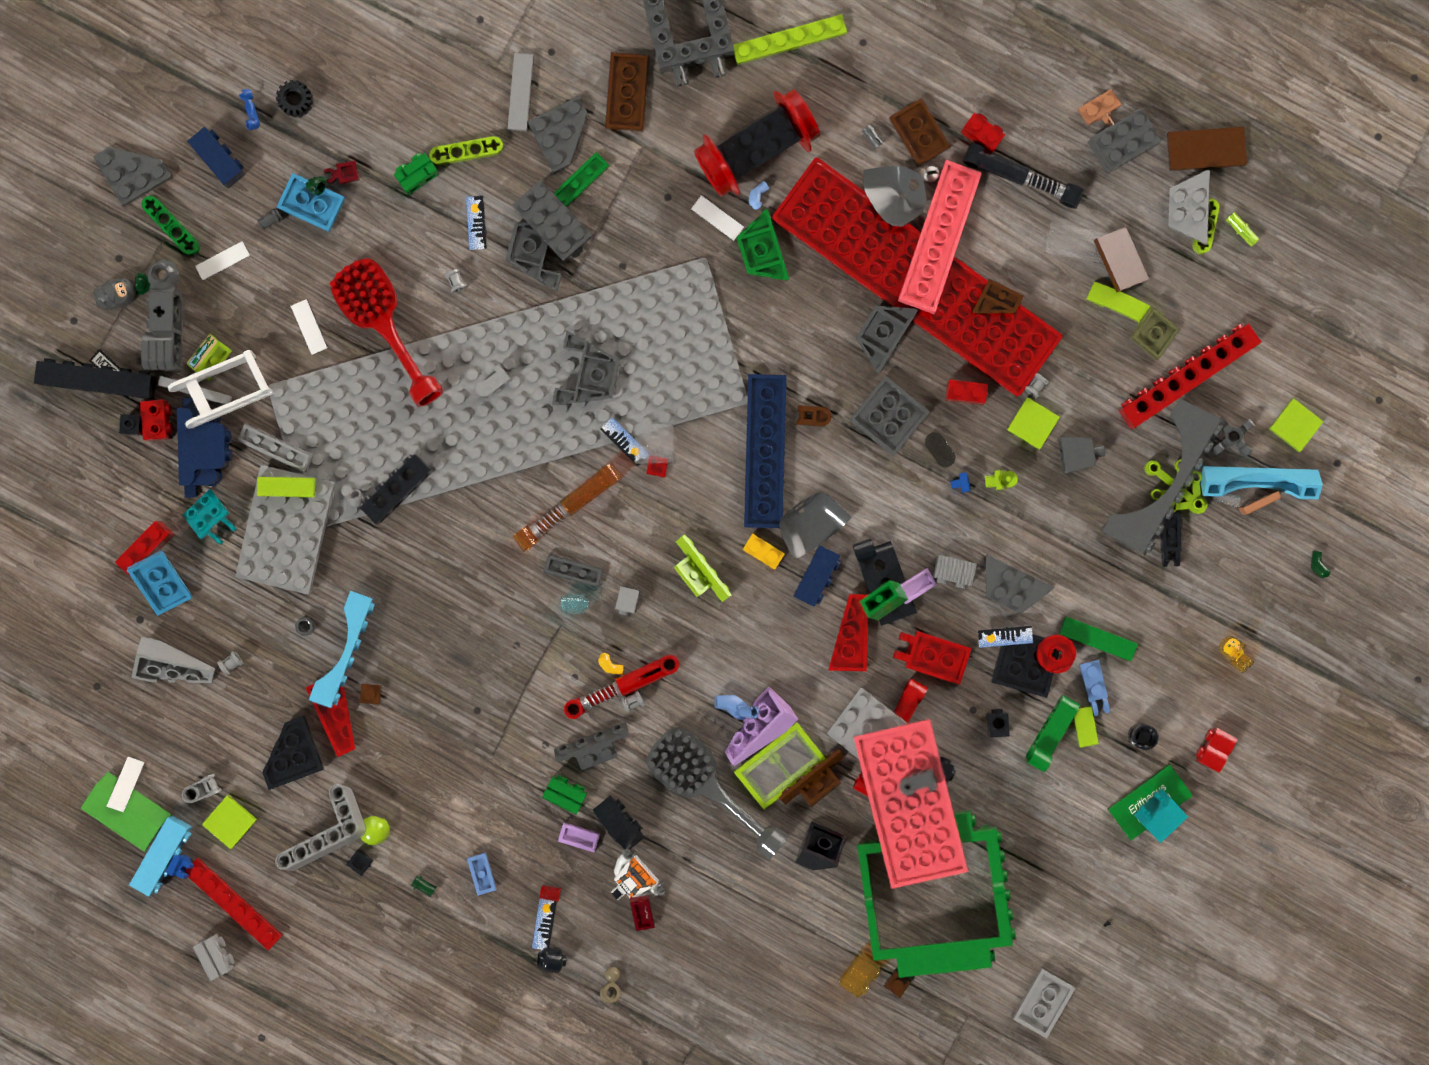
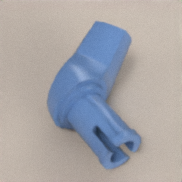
[715,695,759,720]

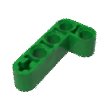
[1025,695,1080,773]

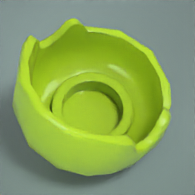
[361,816,390,845]

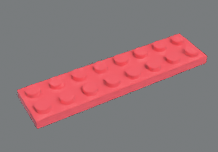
[898,160,982,314]

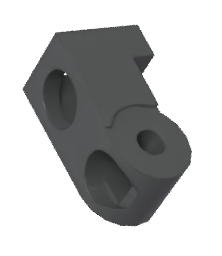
[899,768,939,796]

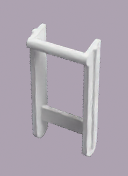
[167,350,274,429]

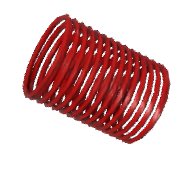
[540,885,561,902]

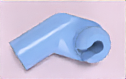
[749,181,769,209]

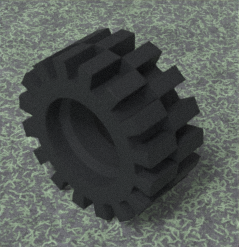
[276,80,313,118]

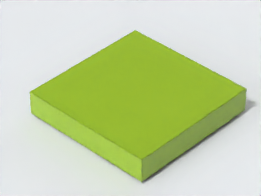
[1007,397,1060,450]
[1269,398,1324,452]
[202,795,257,849]

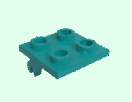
[182,489,237,545]
[1134,788,1188,843]

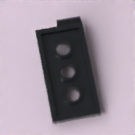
[852,538,917,626]

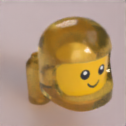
[1219,636,1254,673]

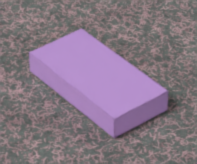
[900,568,937,604]
[558,822,600,852]

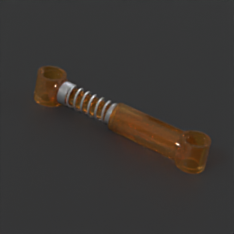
[512,462,623,552]

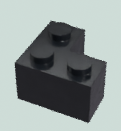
[593,795,645,850]

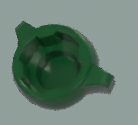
[306,176,327,196]
[135,273,150,295]

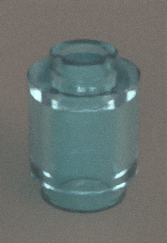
[561,594,588,614]

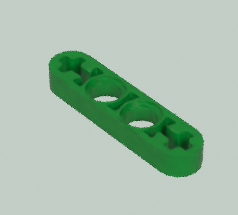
[142,196,200,256]

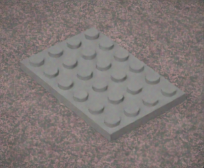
[235,465,336,595]

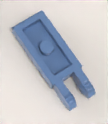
[1079,660,1110,716]

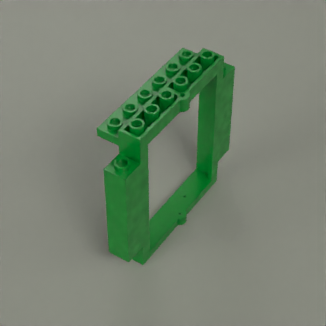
[857,810,1016,978]

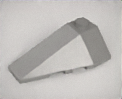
[131,637,215,683]

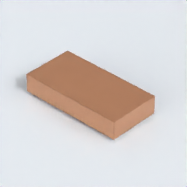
[1239,491,1281,515]

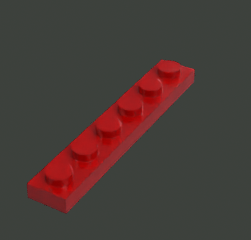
[185,858,283,951]

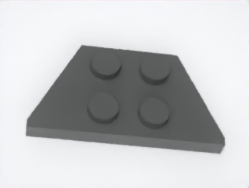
[856,305,918,373]
[985,555,1054,614]

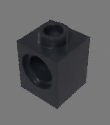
[119,414,143,436]
[986,709,1010,738]

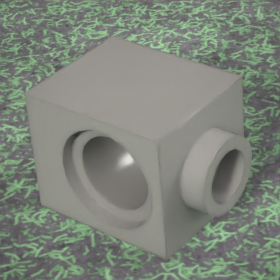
[615,586,640,616]

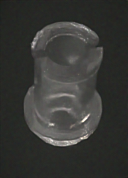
[1215,493,1241,508]

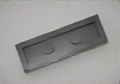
[543,554,604,588]

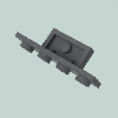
[554,722,630,770]

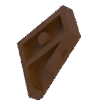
[972,279,1024,313]

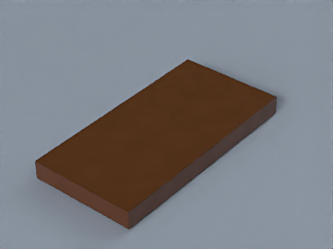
[605,52,649,132]
[1167,127,1247,171]

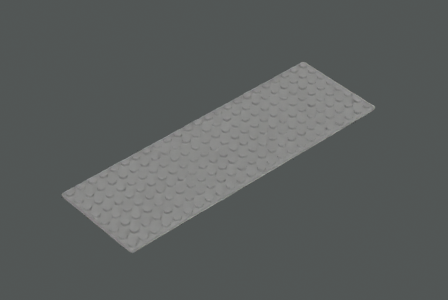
[268,258,748,527]

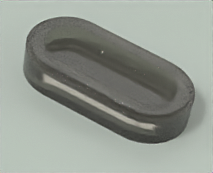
[925,432,956,467]

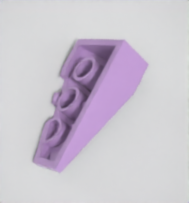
[725,687,798,766]

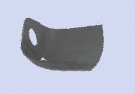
[863,166,927,226]
[779,492,851,560]

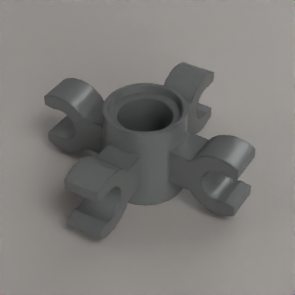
[1212,416,1255,458]

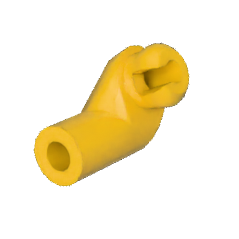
[598,653,624,675]

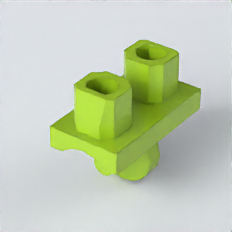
[985,470,1018,490]

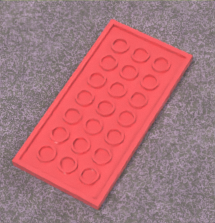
[854,719,968,888]

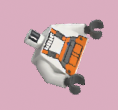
[611,844,669,900]

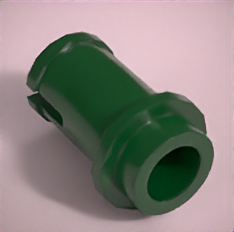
[411,876,437,897]

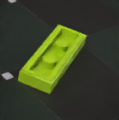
[257,477,316,497]

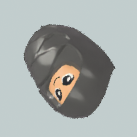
[93,278,135,310]

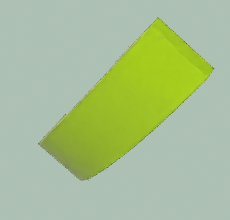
[1086,282,1162,324]

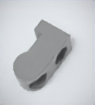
[475,363,512,398]

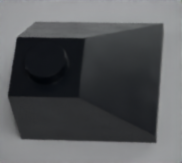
[795,821,847,870]

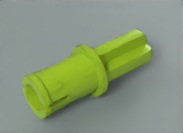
[1225,212,1259,246]

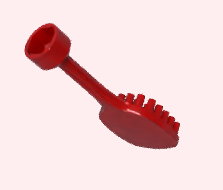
[330,258,443,407]

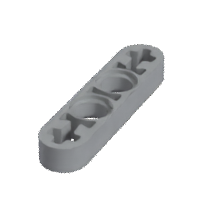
[158,376,232,405]

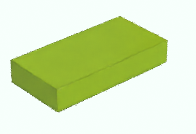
[1073,706,1099,748]

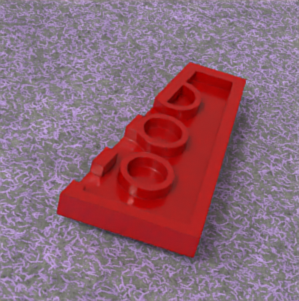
[828,594,868,672]
[305,683,356,757]

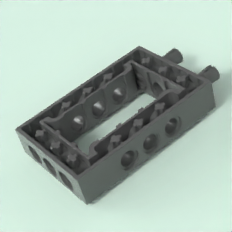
[643,0,734,87]

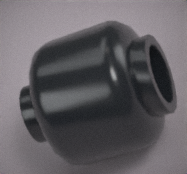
[537,947,566,973]

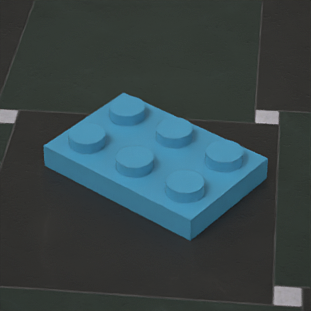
[276,173,346,233]
[127,550,192,616]

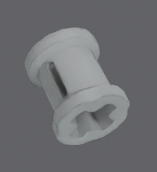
[444,269,467,293]
[1025,373,1049,398]
[217,651,244,676]
[621,690,645,713]

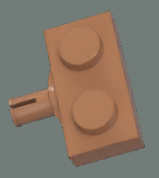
[1078,89,1122,128]

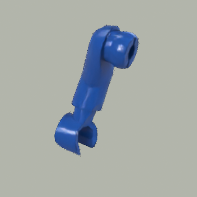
[239,89,260,130]

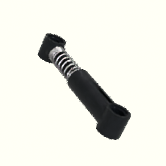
[962,143,1084,209]

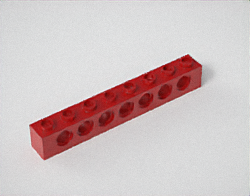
[1118,323,1262,429]

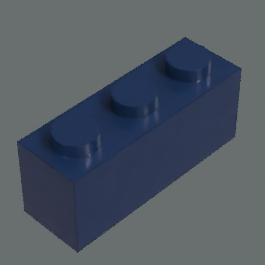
[187,127,246,189]
[793,545,841,607]

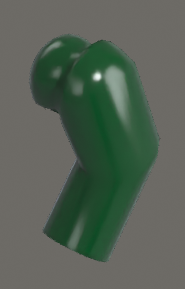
[1311,551,1331,578]

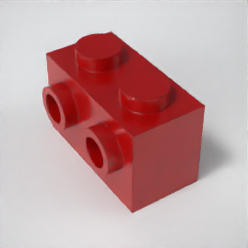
[960,112,1006,153]
[140,400,173,441]

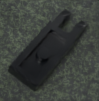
[1160,513,1182,567]

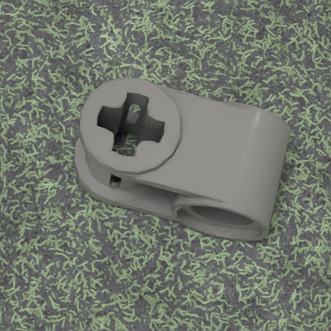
[182,773,222,803]

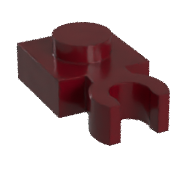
[324,160,360,184]

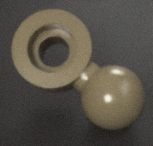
[600,967,621,1003]

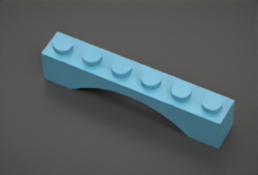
[1200,466,1323,500]
[309,591,375,708]

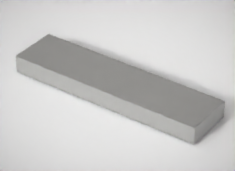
[508,53,534,132]
[237,423,313,472]

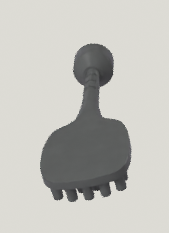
[647,727,789,860]

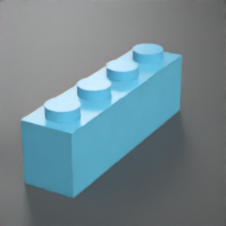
[129,815,192,897]

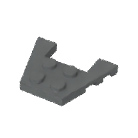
[506,222,562,292]
[552,331,620,406]

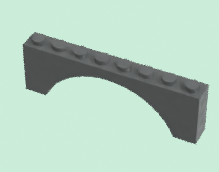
[1102,399,1223,556]

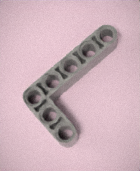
[275,784,366,871]

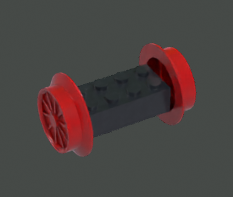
[693,89,821,197]

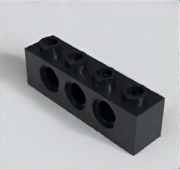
[360,454,434,525]

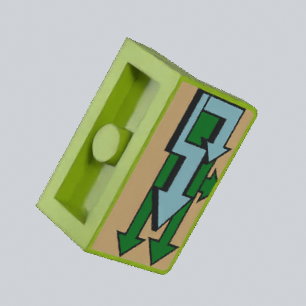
[187,334,232,381]

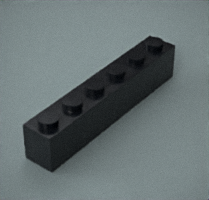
[34,358,157,400]

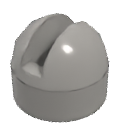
[346,490,363,507]

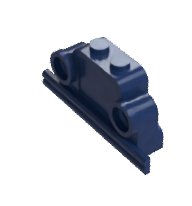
[177,398,232,498]

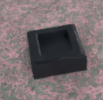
[346,849,374,876]

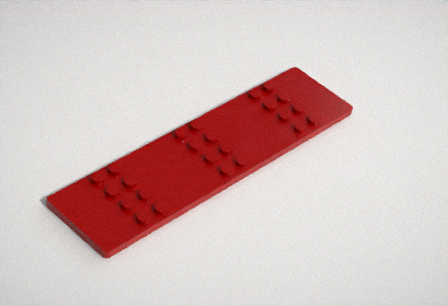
[772,158,1062,397]

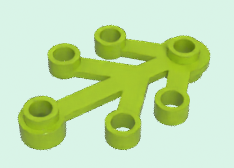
[1144,459,1208,514]

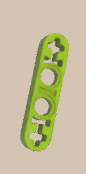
[429,136,504,165]

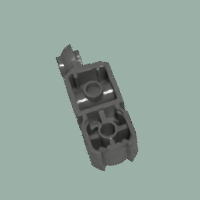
[141,259,183,372]

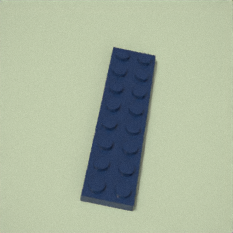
[744,374,787,529]

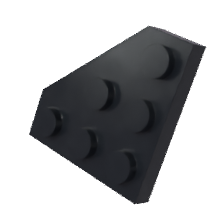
[262,715,324,790]

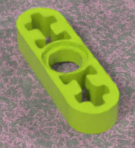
[1192,198,1219,254]

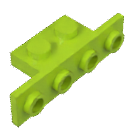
[674,534,731,602]

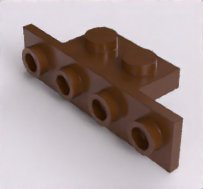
[779,749,845,807]

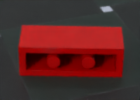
[115,521,175,576]

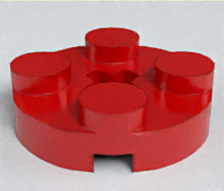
[1037,635,1076,673]

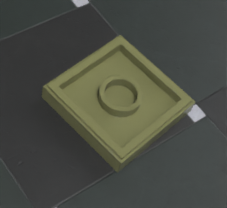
[1129,306,1180,360]

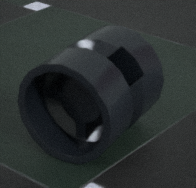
[1128,723,1159,750]

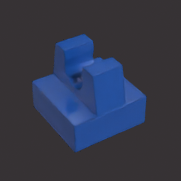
[950,472,971,493]
[166,855,194,879]

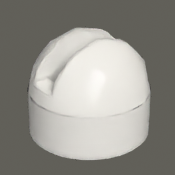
[924,166,940,182]

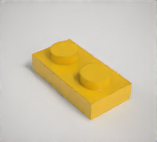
[743,533,785,570]

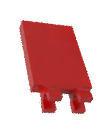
[893,631,971,685]

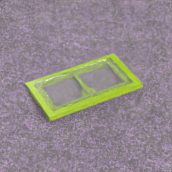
[733,722,826,810]

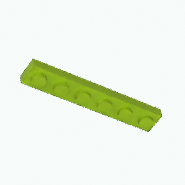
[733,14,847,65]

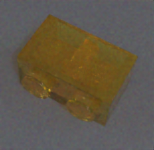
[838,950,881,998]

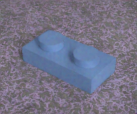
[467,852,497,896]

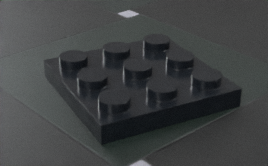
[991,627,1060,698]

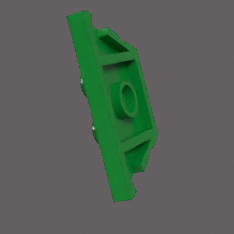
[736,209,789,281]

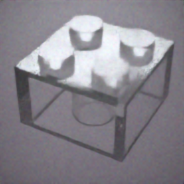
[635,424,674,464]

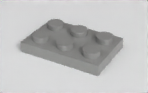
[1012,968,1076,1039]

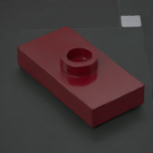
[629,895,655,931]

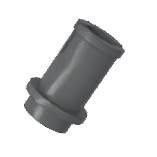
[862,124,884,150]
[257,208,283,230]

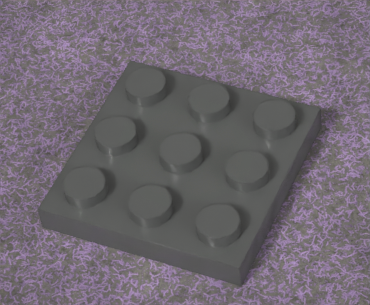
[849,376,930,456]

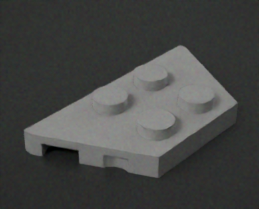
[1168,170,1210,245]

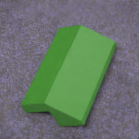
[81,772,171,852]

